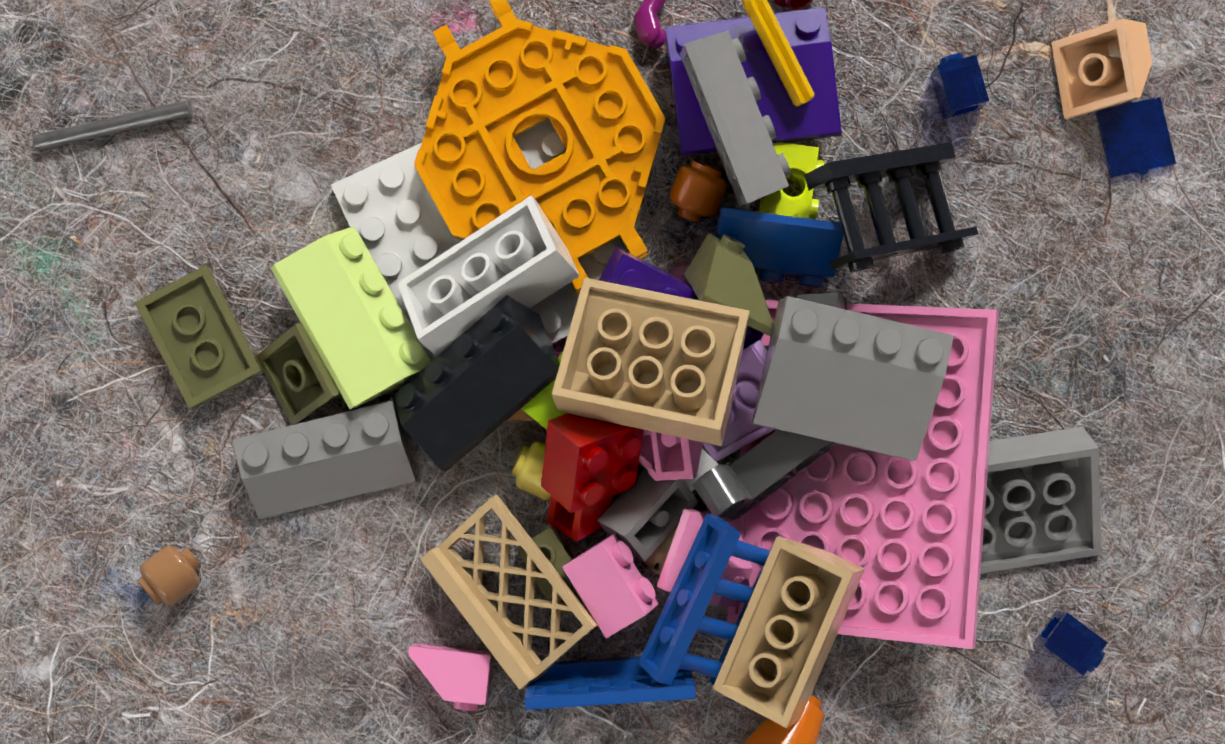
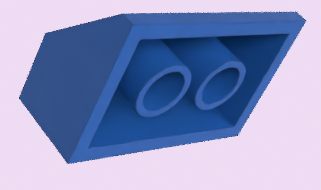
[715,207,843,288]

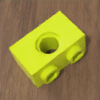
[759,142,824,220]

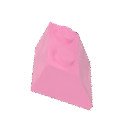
[562,534,659,638]

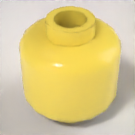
[511,441,550,500]

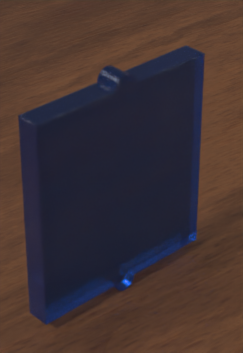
[1095,97,1176,178]

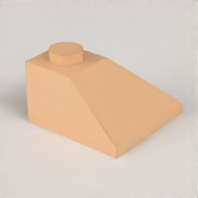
[1051,18,1152,119]

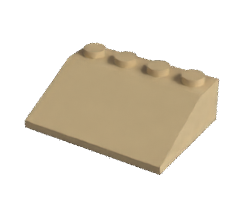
[551,278,750,446]

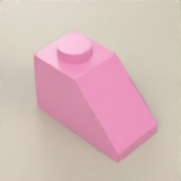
[408,643,493,711]

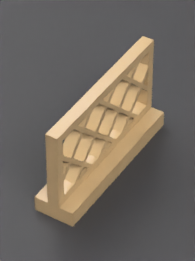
[420,495,598,690]

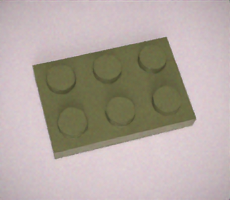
[134,265,264,409]

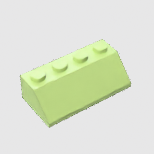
[270,226,431,409]

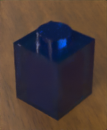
[930,53,989,120]
[1034,610,1108,676]

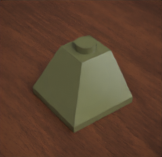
[684,232,773,337]
[256,322,340,425]

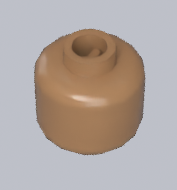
[137,545,201,606]

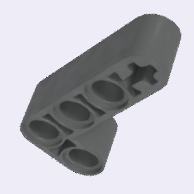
[693,429,838,522]

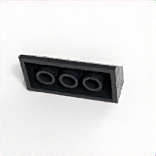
[392,295,560,472]

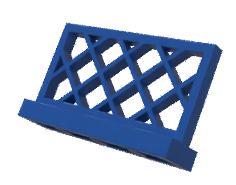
[525,656,696,710]

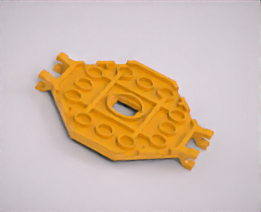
[414,0,665,295]

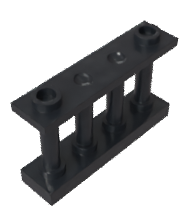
[804,142,979,273]

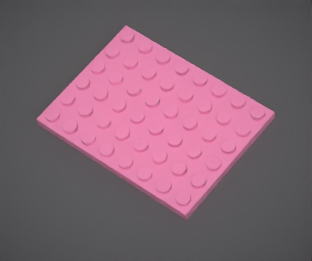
[727,300,999,649]

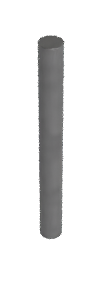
[33,100,193,151]

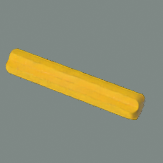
[742,0,814,106]

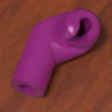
[634,0,666,49]

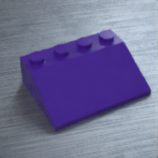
[665,7,842,156]

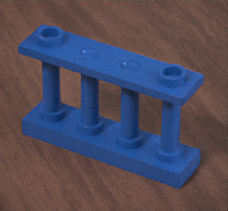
[638,513,781,702]

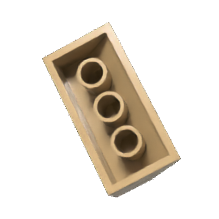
[712,536,865,728]

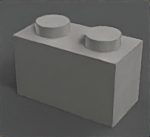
[597,468,698,562]

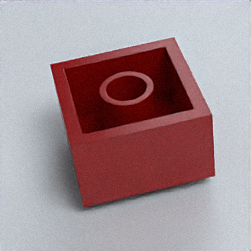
[541,413,644,514]

